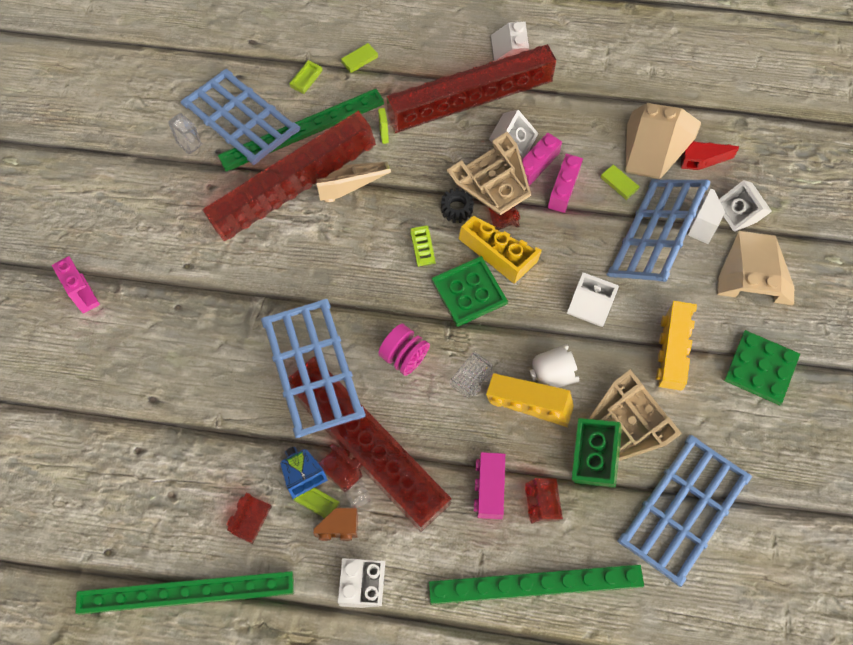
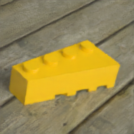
[459,216,542,284]
[656,301,697,391]
[486,373,574,428]

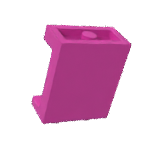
[52,256,100,314]

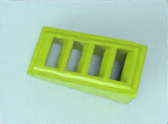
[410,225,436,267]

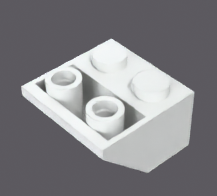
[688,189,725,244]
[567,273,619,327]
[338,558,385,608]

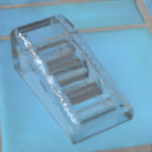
[336,464,371,508]

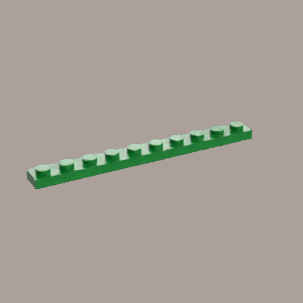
[218,89,384,172]
[429,565,644,605]
[75,571,294,615]

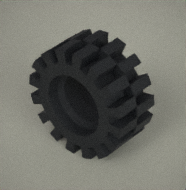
[441,188,474,223]

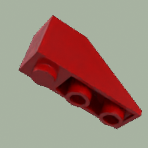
[681,141,739,170]

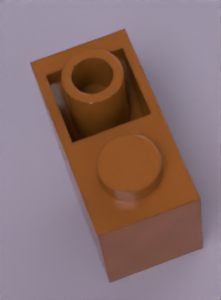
[313,508,358,541]

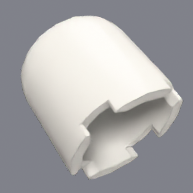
[530,344,579,388]

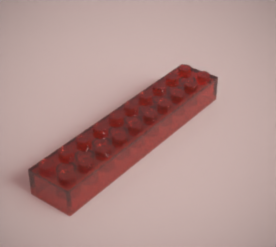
[386,44,557,133]
[202,110,376,241]
[288,356,452,532]

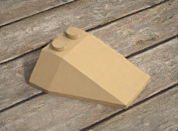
[626,103,701,179]
[447,131,531,215]
[316,162,391,202]
[717,231,794,305]
[589,369,682,461]

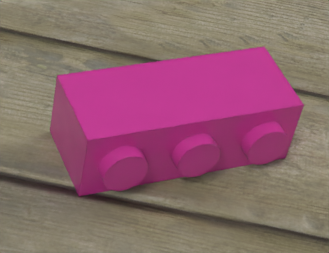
[522,133,562,186]
[548,153,583,213]
[474,452,506,520]

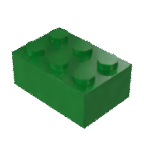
[572,418,622,488]

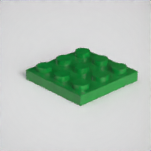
[432,256,508,327]
[724,330,800,406]

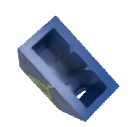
[280,447,328,499]

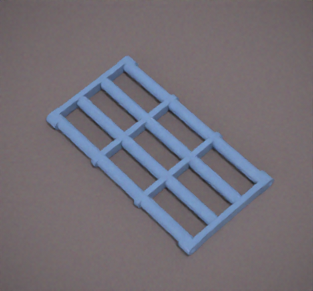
[181,69,300,165]
[607,179,710,282]
[261,299,366,438]
[617,435,752,587]

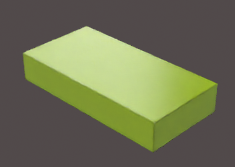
[341,43,378,73]
[289,60,323,94]
[378,108,389,144]
[600,164,640,200]
[293,488,340,519]

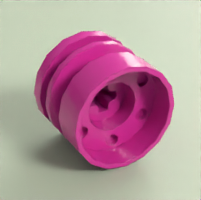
[378,323,430,376]

